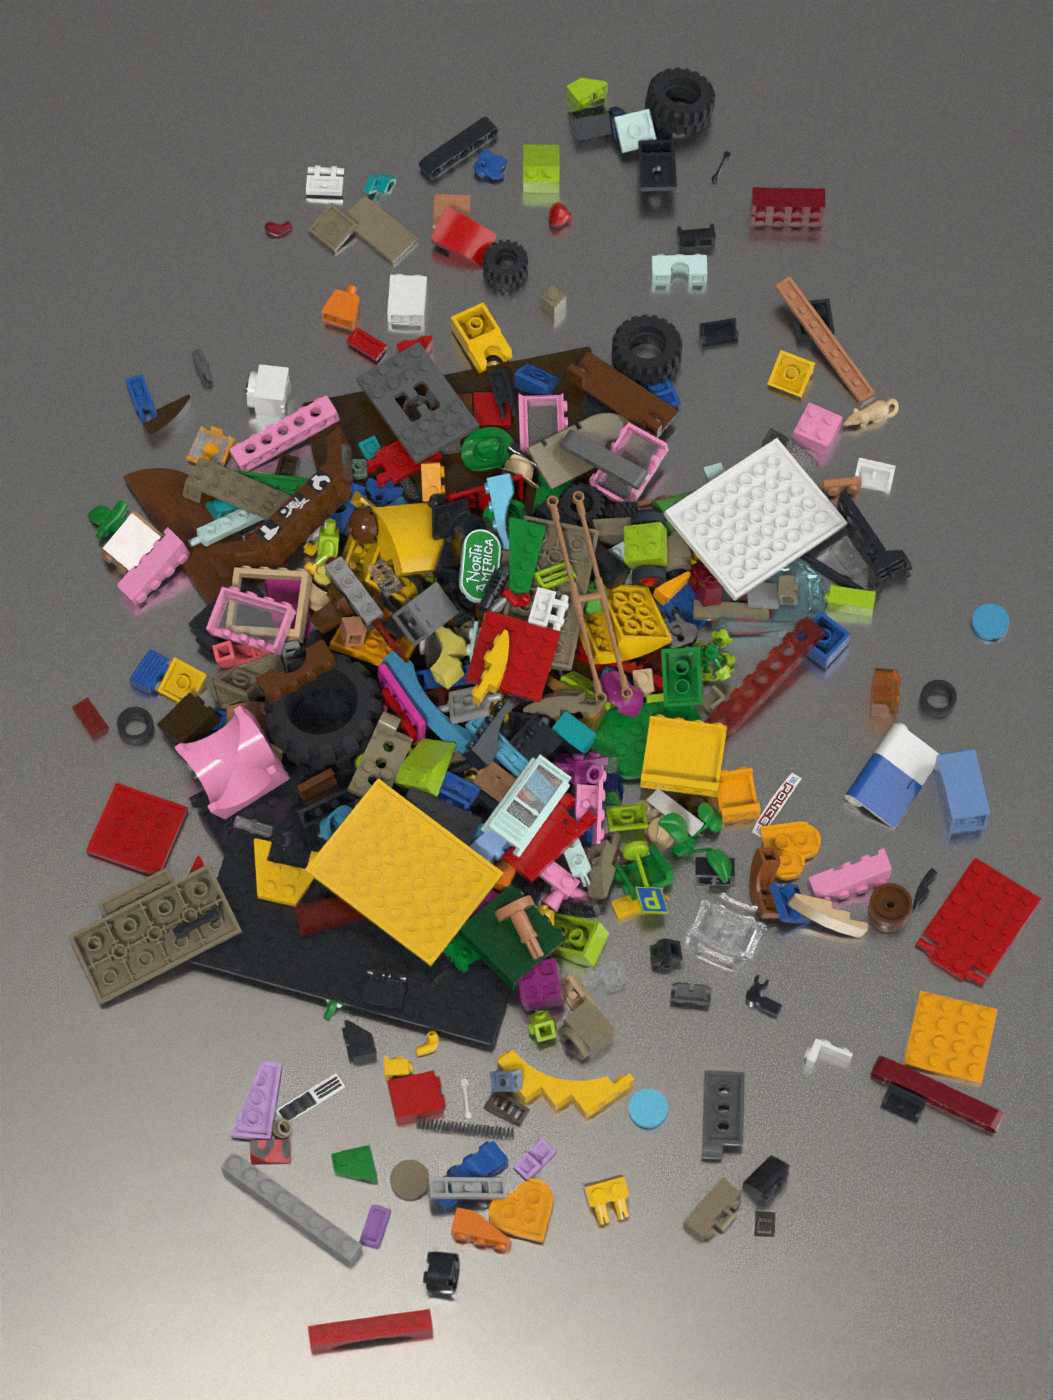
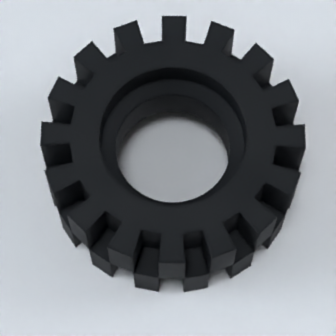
[604,501,638,519]
[448,590,476,625]

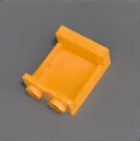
[717,767,761,823]

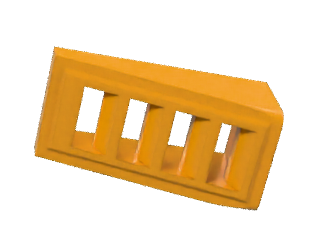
[653,571,691,605]

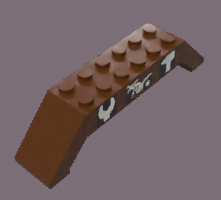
[205,426,353,578]

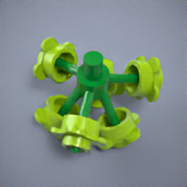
[685,629,737,682]

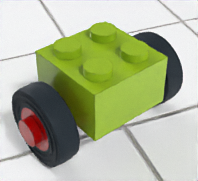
[624,511,667,587]

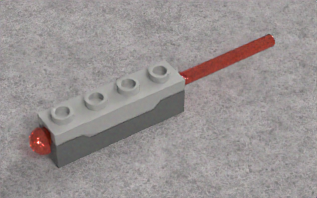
[325,556,415,670]

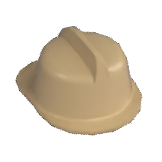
[499,454,540,489]
[308,583,330,612]
[644,809,674,851]

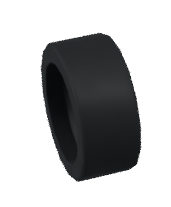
[920,679,957,718]
[117,706,154,745]

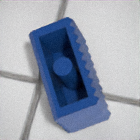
[129,649,170,695]

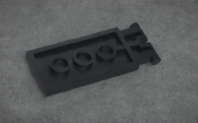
[189,790,240,856]

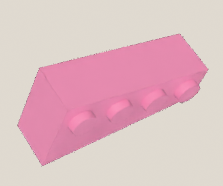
[117,527,190,606]
[807,848,892,901]

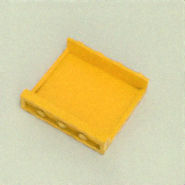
[640,715,727,798]

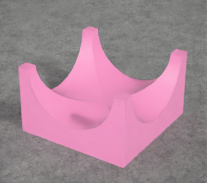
[175,706,290,819]

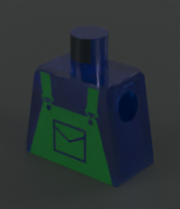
[581,773,625,806]

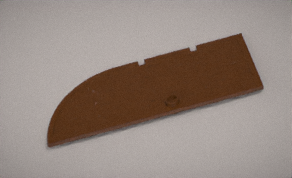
[123,468,264,605]

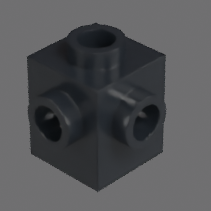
[650,938,683,969]

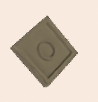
[308,203,359,253]

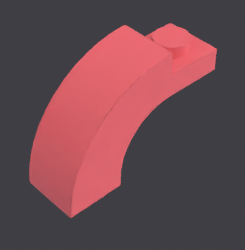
[212,640,273,669]

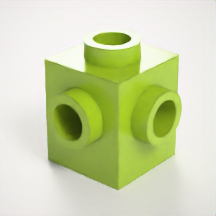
[527,1010,557,1042]

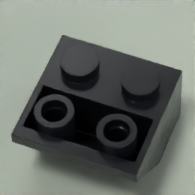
[742,1155,790,1204]

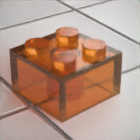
[870,668,901,720]

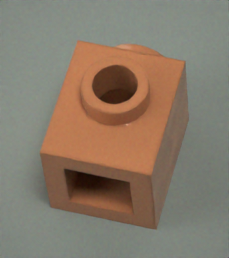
[340,616,367,647]

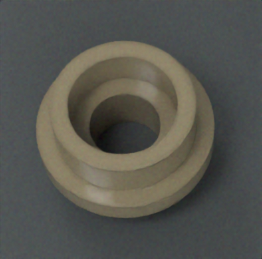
[272,1118,292,1138]

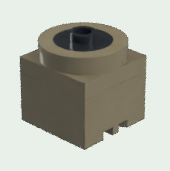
[658,531,692,583]
[557,999,614,1060]

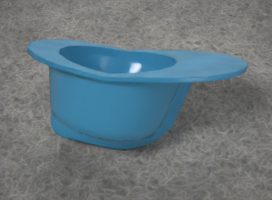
[318,805,352,841]

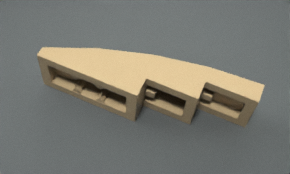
[788,893,868,938]

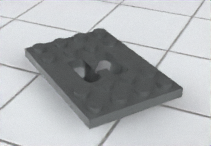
[356,342,479,465]

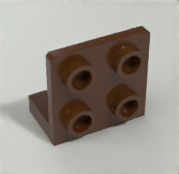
[308,582,354,634]

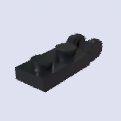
[487,368,516,419]

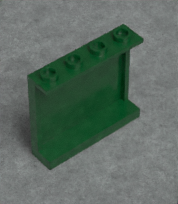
[459,884,566,990]

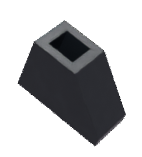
[341,1020,377,1064]

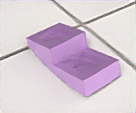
[513,1138,557,1180]

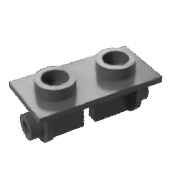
[670,982,711,1005]

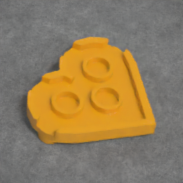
[760,821,821,881]
[489,1179,554,1243]

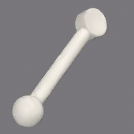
[461,1079,472,1119]

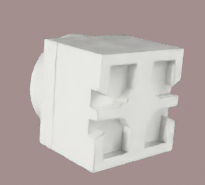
[246,364,291,418]

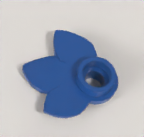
[474,150,507,180]
[366,478,403,507]

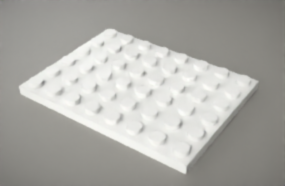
[663,438,848,601]

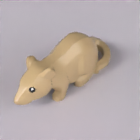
[843,398,899,428]

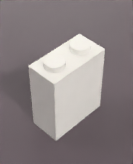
[387,274,427,324]

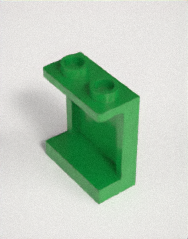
[614,844,675,901]

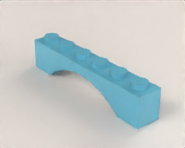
[484,473,514,551]

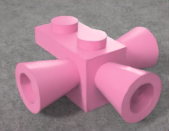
[539,862,590,914]

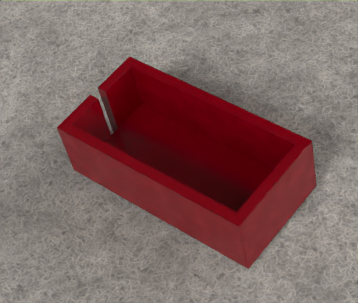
[750,187,826,227]

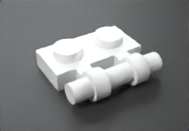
[306,165,344,196]
[528,587,569,631]

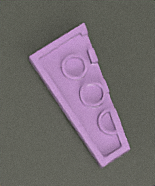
[230,1061,282,1140]

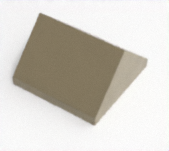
[214,666,261,702]

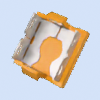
[187,426,235,467]

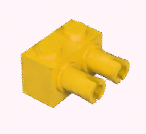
[583,1175,630,1225]

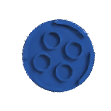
[655,581,707,630]

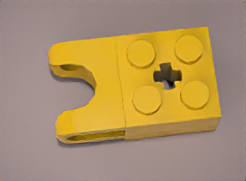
[451,302,512,373]

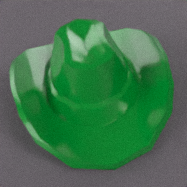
[461,427,515,471]

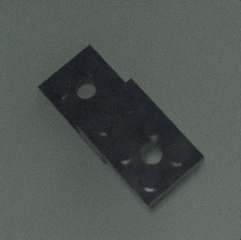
[637,124,677,191]

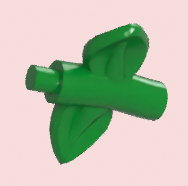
[88,500,129,540]

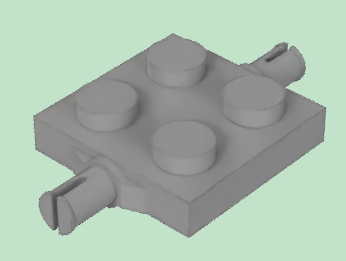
[436,686,502,724]

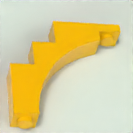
[497,1050,634,1119]

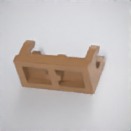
[472,761,516,802]

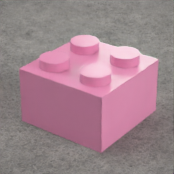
[792,402,843,457]

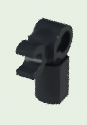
[745,975,782,1017]

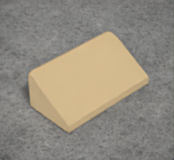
[561,973,597,1011]

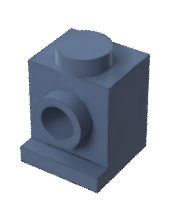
[490,1069,523,1092]

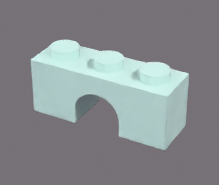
[651,254,708,284]

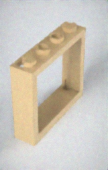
[226,566,312,643]

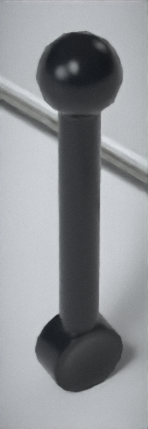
[712,151,731,182]

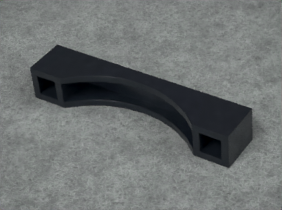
[462,687,545,771]

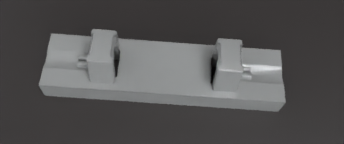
[426,1177,507,1200]

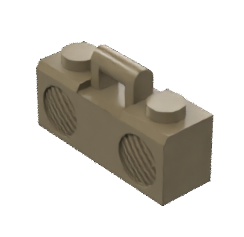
[683,1177,742,1242]

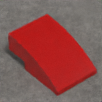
[430,207,497,267]

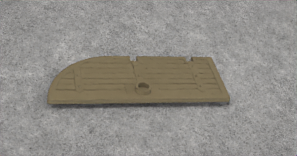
[527,413,646,490]

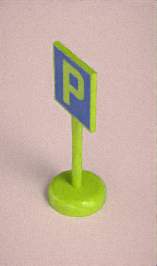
[622,841,669,914]

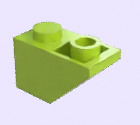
[566,78,608,110]

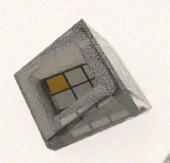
[754,1211,775,1237]

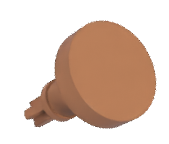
[495,895,544,960]

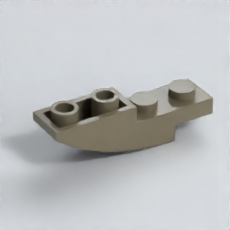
[523,690,603,718]
[587,831,621,902]

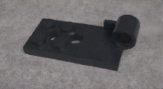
[188,578,265,655]

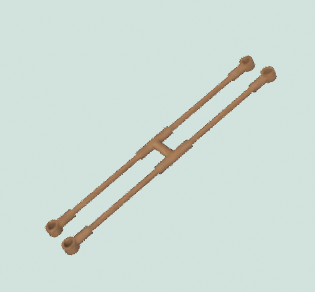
[546,491,633,704]

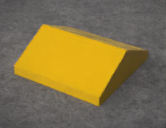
[157,657,207,703]

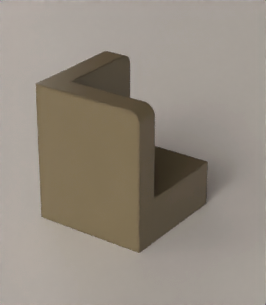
[699,685,726,718]

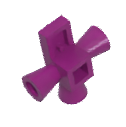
[549,751,608,785]

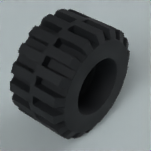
[483,239,528,290]
[558,482,605,527]

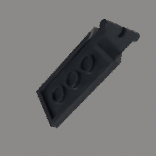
[432,512,490,596]

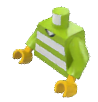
[304,519,339,574]

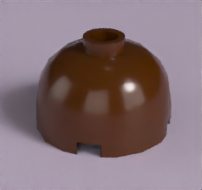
[346,506,377,544]

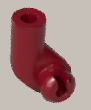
[264,221,293,236]

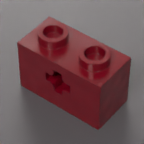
[688,564,724,607]

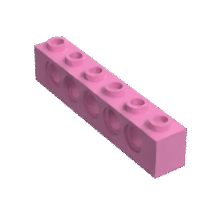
[229,395,340,472]

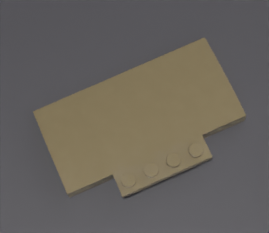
[483,515,599,671]
[68,864,242,1004]

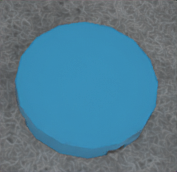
[971,604,1010,640]

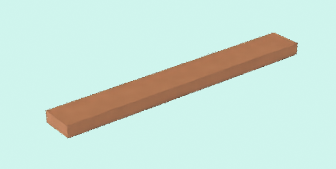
[774,276,875,404]

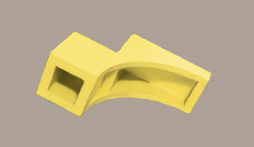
[430,626,467,689]

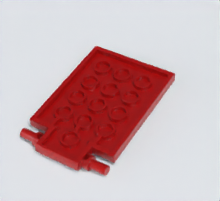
[916,857,1042,986]

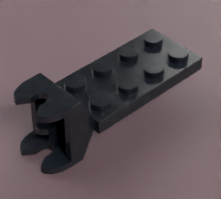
[837,490,913,593]

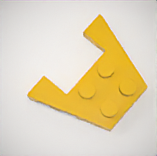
[254,838,318,907]

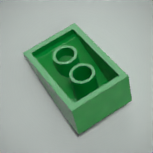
[661,647,703,707]

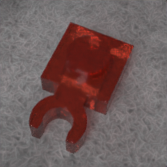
[639,650,662,671]

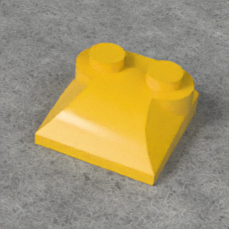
[767,350,816,398]

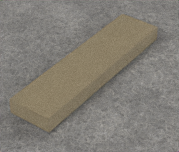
[693,600,769,625]

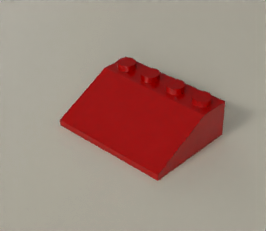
[445,474,523,516]

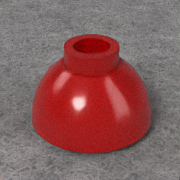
[548,202,572,227]

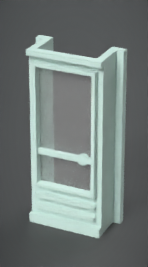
[480,755,571,857]

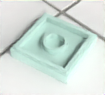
[614,109,656,153]

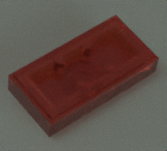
[72,697,109,739]

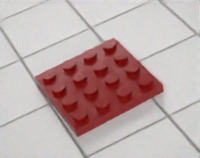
[465,611,561,703]
[86,782,188,875]

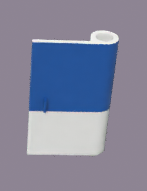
[845,723,939,829]

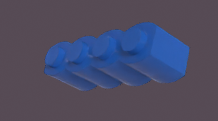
[436,1140,508,1210]

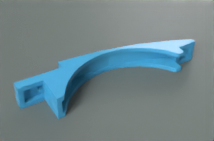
[380,650,500,765]

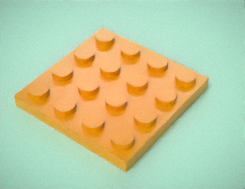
[329,609,417,666]
[903,991,998,1085]

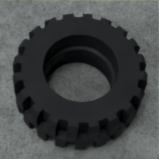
[645,67,716,135]
[611,314,682,387]

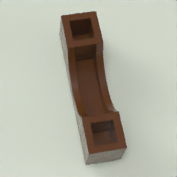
[256,639,337,704]

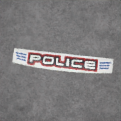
[752,773,802,837]

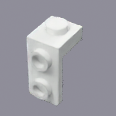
[804,1039,853,1069]

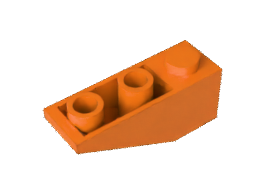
[451,1207,511,1251]

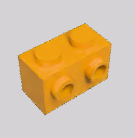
[421,462,445,502]

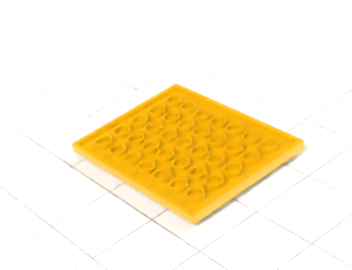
[305,779,504,966]

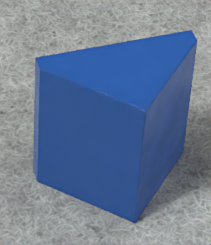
[514,363,560,396]

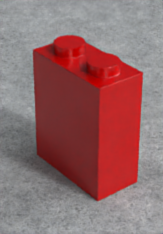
[387,1070,446,1124]

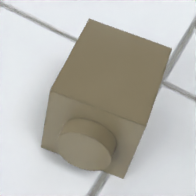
[540,285,567,318]

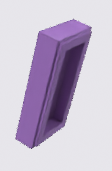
[359,1204,391,1249]

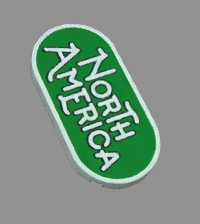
[459,529,501,603]

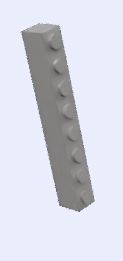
[221,1151,363,1267]

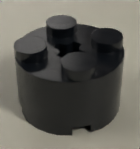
[423,1251,460,1295]

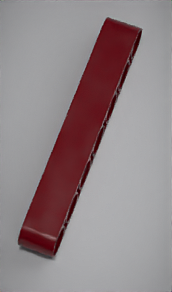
[870,1056,1004,1133]

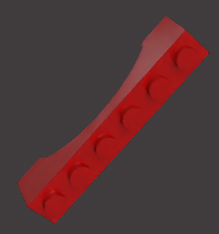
[308,1309,433,1352]

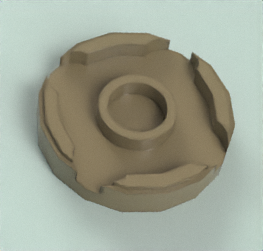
[390,1160,430,1200]

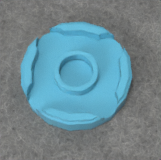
[629,1089,668,1129]

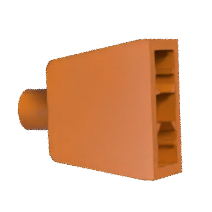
[321,285,360,330]

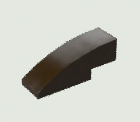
[143,394,192,444]

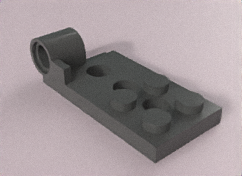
[701,1070,745,1160]

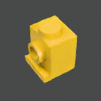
[384,1056,413,1081]

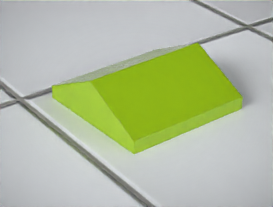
[605,803,649,832]

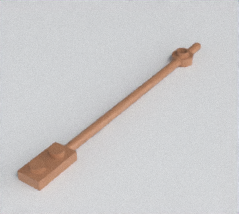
[637,477,861,508]

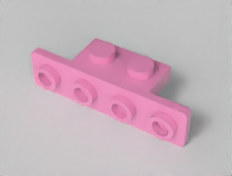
[574,766,606,844]

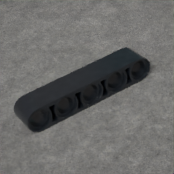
[419,116,499,179]

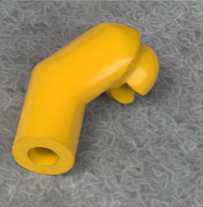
[415,1031,440,1057]

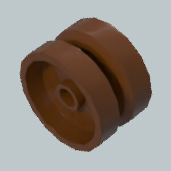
[867,883,912,933]

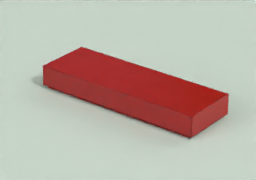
[381,687,418,744]

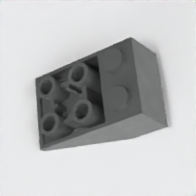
[390,581,459,647]

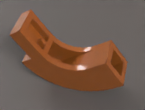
[750,847,781,918]

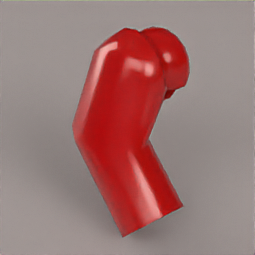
[501,588,531,607]

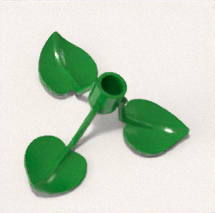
[658,802,732,883]

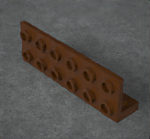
[567,352,678,438]

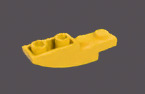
[471,629,509,706]

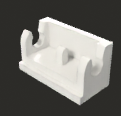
[855,458,896,492]

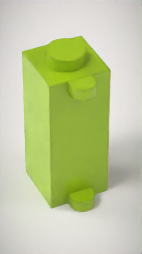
[824,584,876,617]

